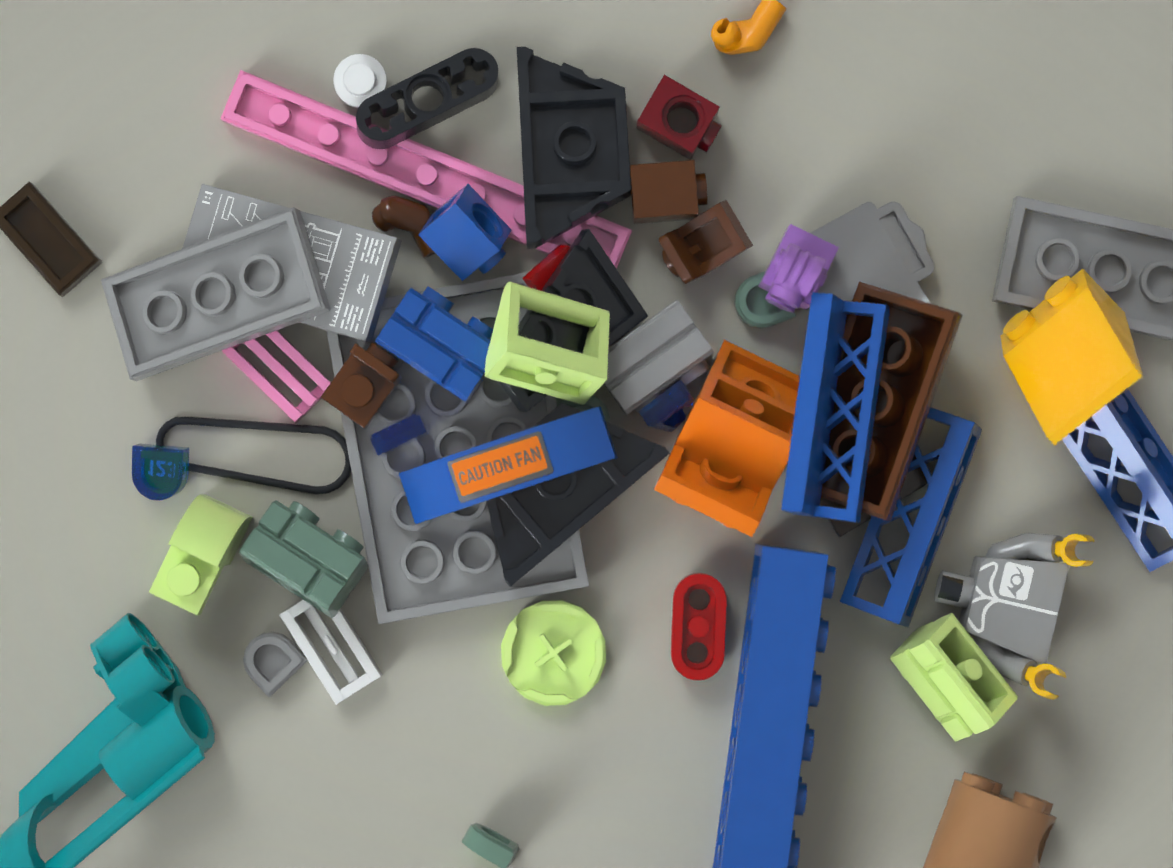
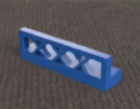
[781,292,890,523]
[1062,388,1173,572]
[840,407,982,628]

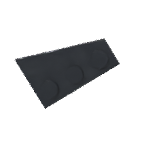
[499,229,648,412]

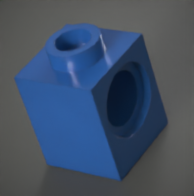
[418,184,511,281]

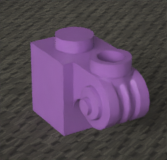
[758,224,839,313]

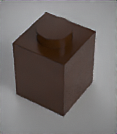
[630,160,708,224]

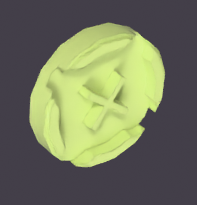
[501,600,606,706]

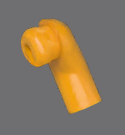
[711,0,786,55]

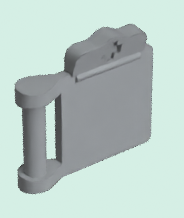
[809,202,934,308]

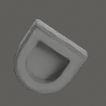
[243,632,308,697]

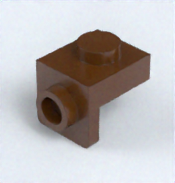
[659,200,753,284]

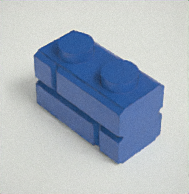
[375,286,493,403]

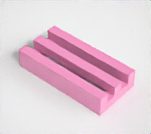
[222,330,331,423]

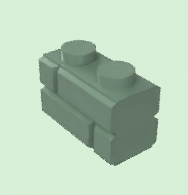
[239,500,368,618]

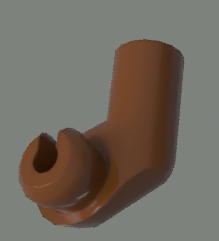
[372,196,436,258]

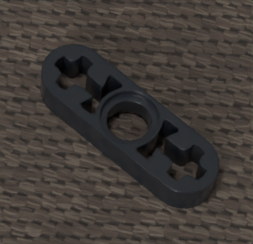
[356,48,498,149]

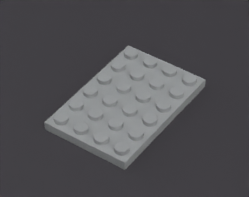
[326,272,589,624]

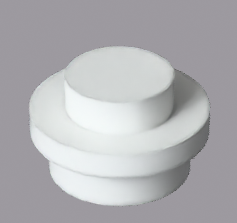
[333,54,387,108]

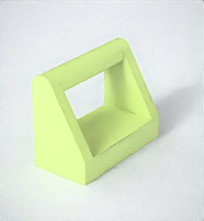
[485,281,610,405]

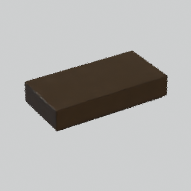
[0,182,102,297]

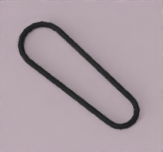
[156,417,351,494]

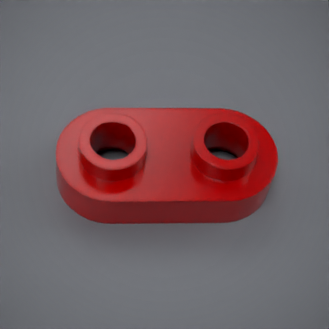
[670,573,727,680]

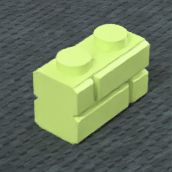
[890,613,1018,742]

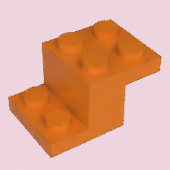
[654,340,800,537]

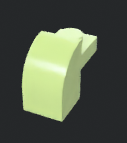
[149,494,253,616]

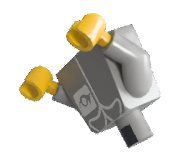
[934,533,1095,700]

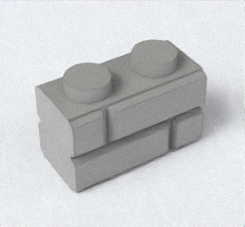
[604,300,714,417]

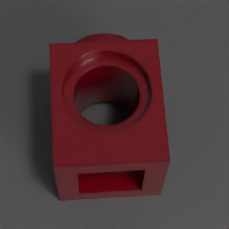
[636,75,722,160]

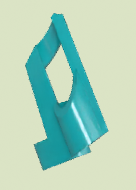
[0,613,215,868]

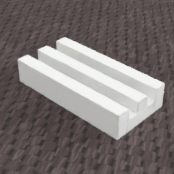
[279,600,383,705]

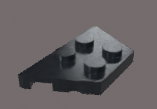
[517,46,631,249]
[487,403,670,587]

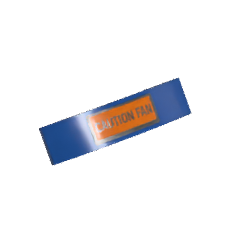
[399,406,618,524]

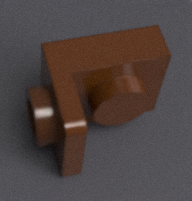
[321,342,403,429]

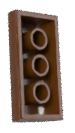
[821,281,963,521]

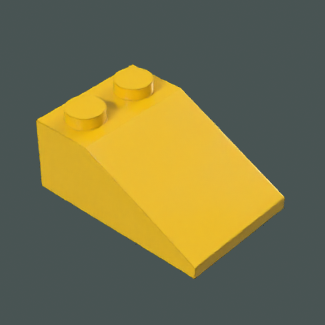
[1000,269,1143,445]

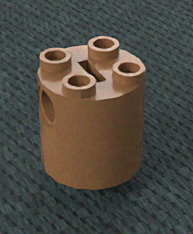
[923,772,1057,868]

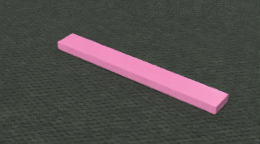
[220,70,632,269]

